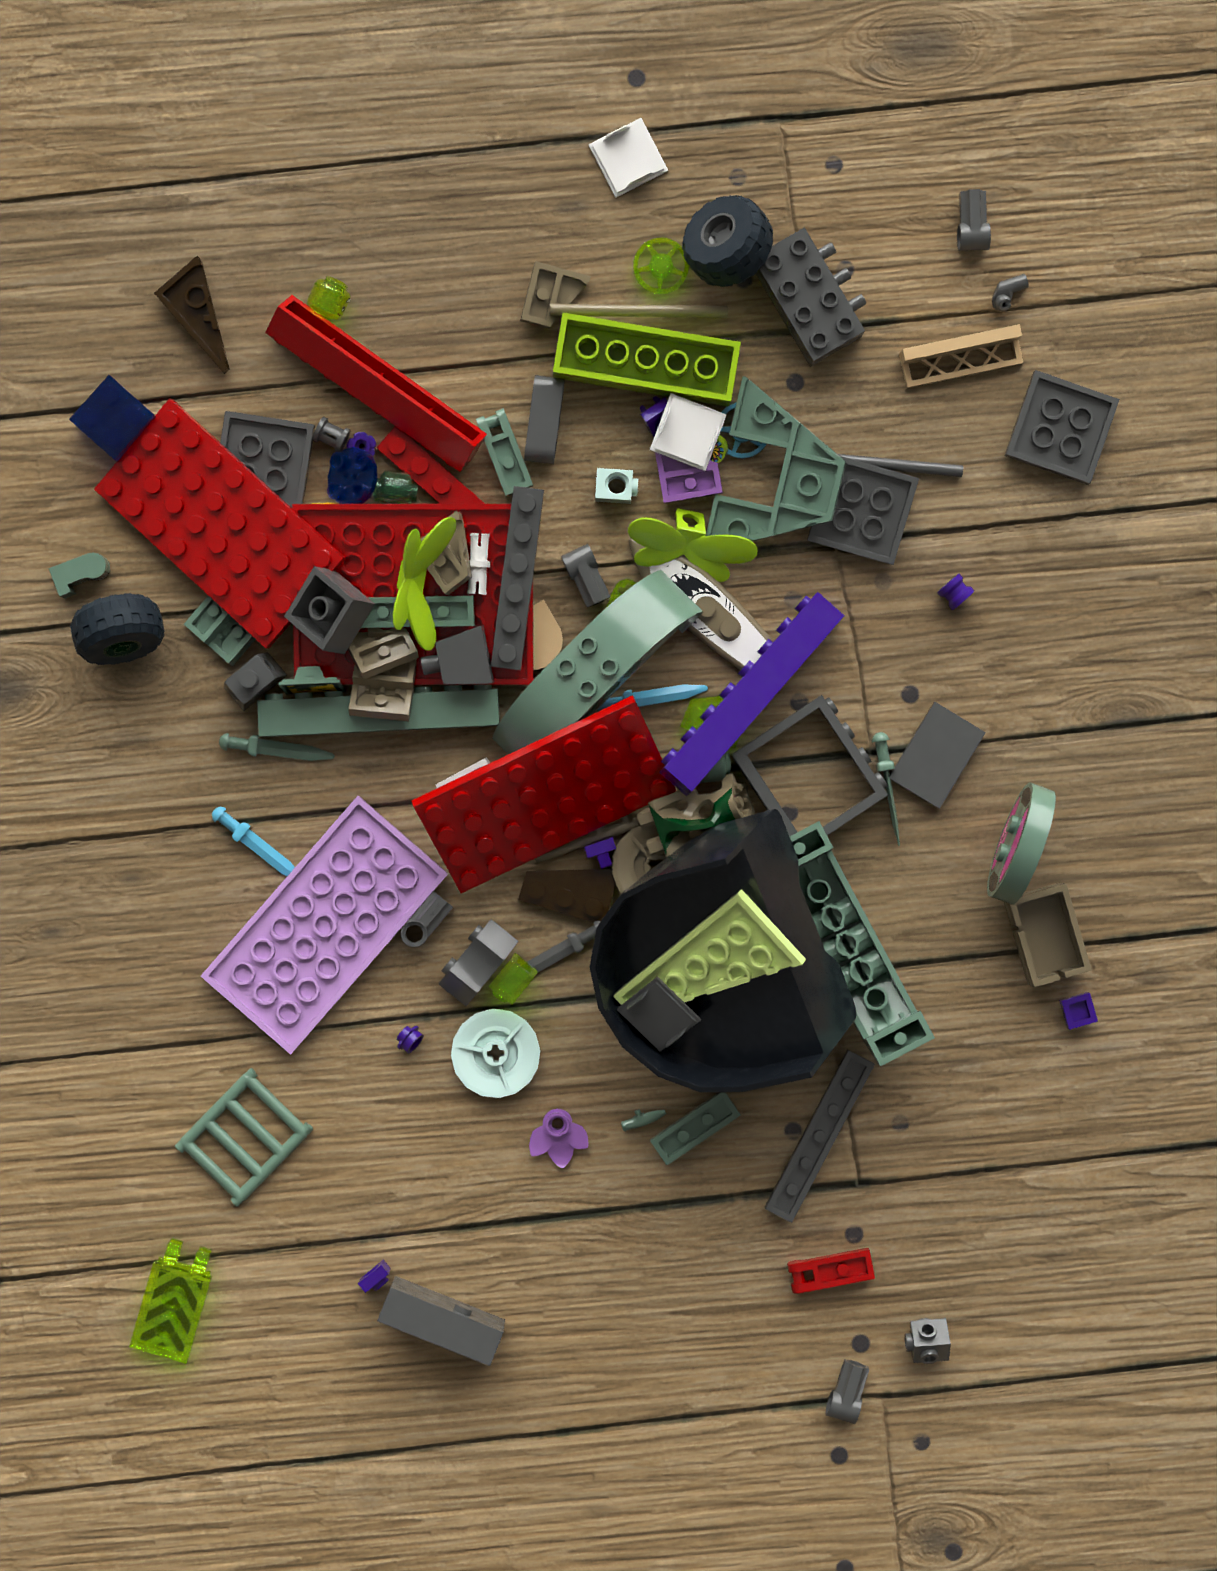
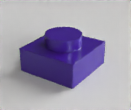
[1059,992,1098,1030]
[358,1259,391,1293]

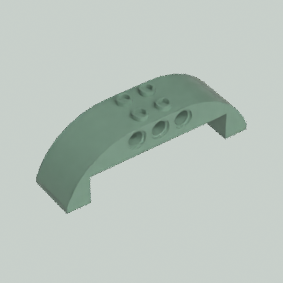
[492,570,703,754]
[789,821,935,1067]

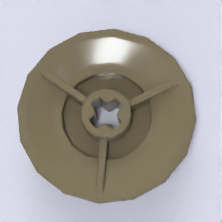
[612,825,667,893]

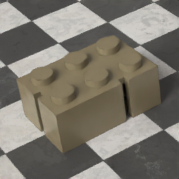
[1004,883,1092,987]

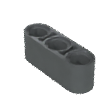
[524,375,565,465]

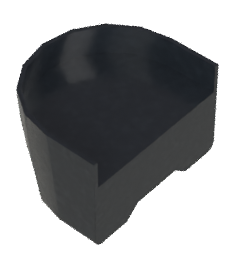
[589,809,856,1092]

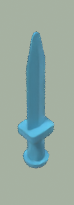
[597,684,708,711]
[212,807,295,876]

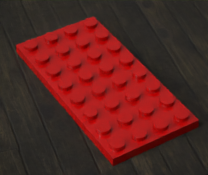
[94,398,347,649]
[411,695,677,894]

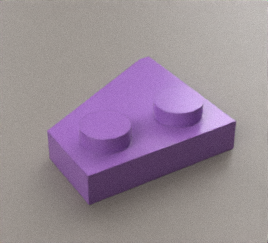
[655,452,723,504]

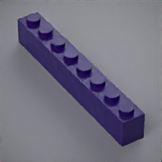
[659,592,845,796]

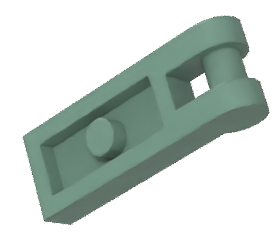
[476,408,533,497]

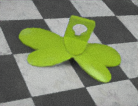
[628,508,758,582]
[393,517,456,651]

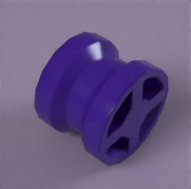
[937,573,975,610]

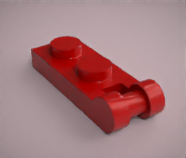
[787,1248,875,1294]

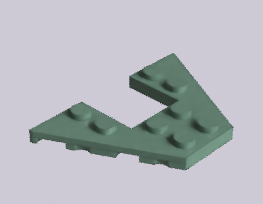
[706,376,846,541]

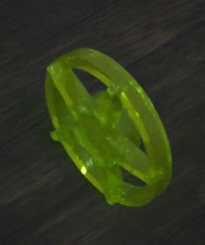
[633,237,689,294]

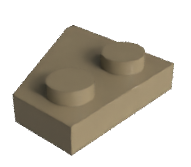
[520,261,591,329]
[421,511,472,595]
[348,628,419,680]

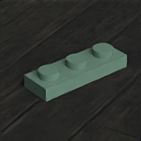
[650,1092,741,1165]

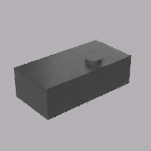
[377,1276,505,1366]

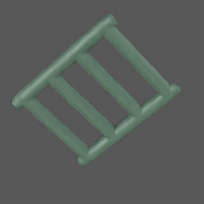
[175,1068,313,1207]

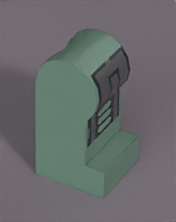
[48,553,110,598]

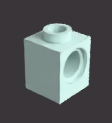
[595,468,638,504]

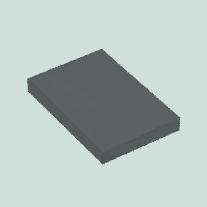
[890,702,986,809]

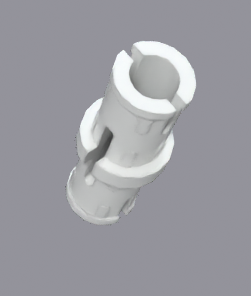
[467,533,490,595]

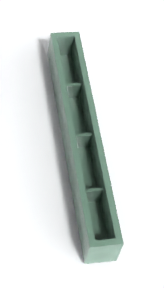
[257,685,500,737]

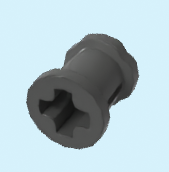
[312,417,351,454]

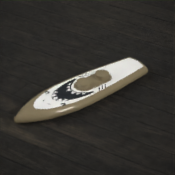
[629,538,773,670]

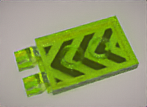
[129,1238,213,1364]

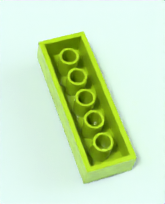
[553,312,741,407]

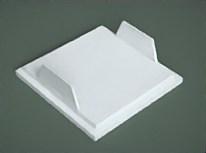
[589,118,668,198]
[650,393,726,471]

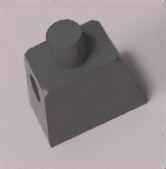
[421,625,494,684]
[224,652,287,711]

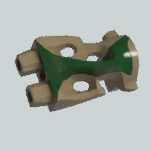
[637,774,755,857]

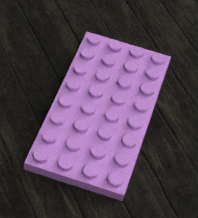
[201,796,448,1055]

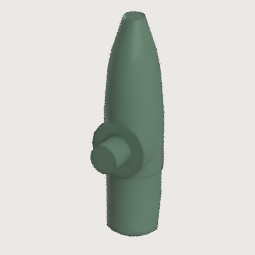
[621,1109,666,1131]

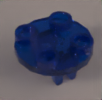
[327,447,378,504]

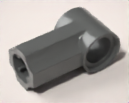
[957,189,991,251]
[561,544,610,608]
[401,891,453,947]
[825,1359,869,1424]

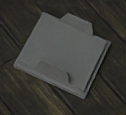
[617,976,701,1051]

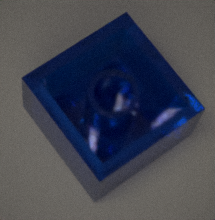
[69,375,155,462]

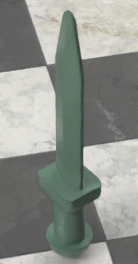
[872,732,900,846]
[219,733,335,761]

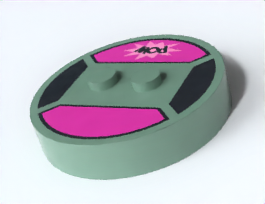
[987,782,1056,905]

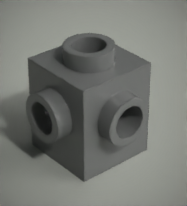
[905,1318,951,1364]

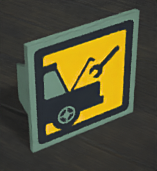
[278,666,346,695]

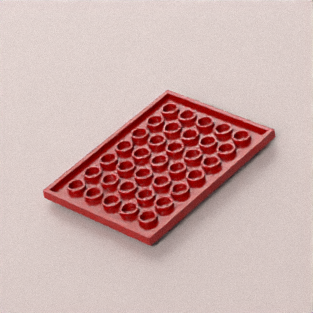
[292,504,534,685]

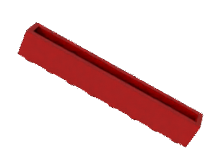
[265,295,487,472]

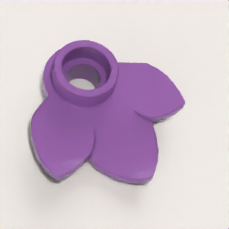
[529,1108,588,1168]

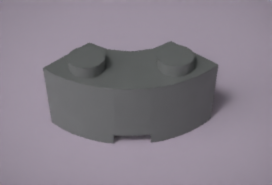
[439,919,519,1006]

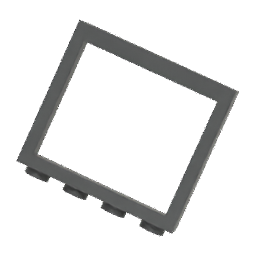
[731,695,888,836]

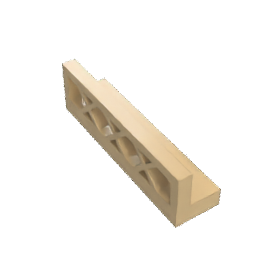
[899,324,1023,389]

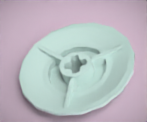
[451,1009,540,1098]

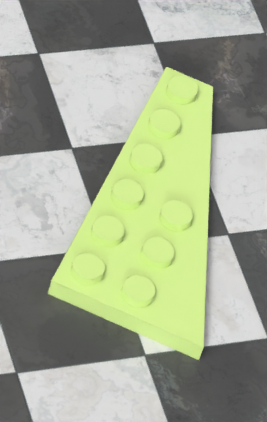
[613,889,806,1005]

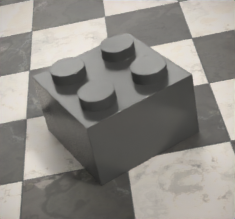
[284,566,375,654]

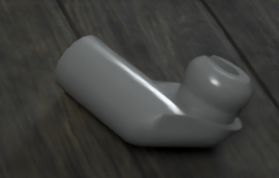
[992,274,1029,312]

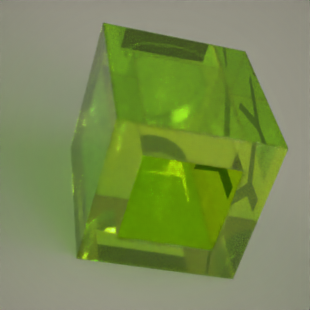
[489,953,538,1005]

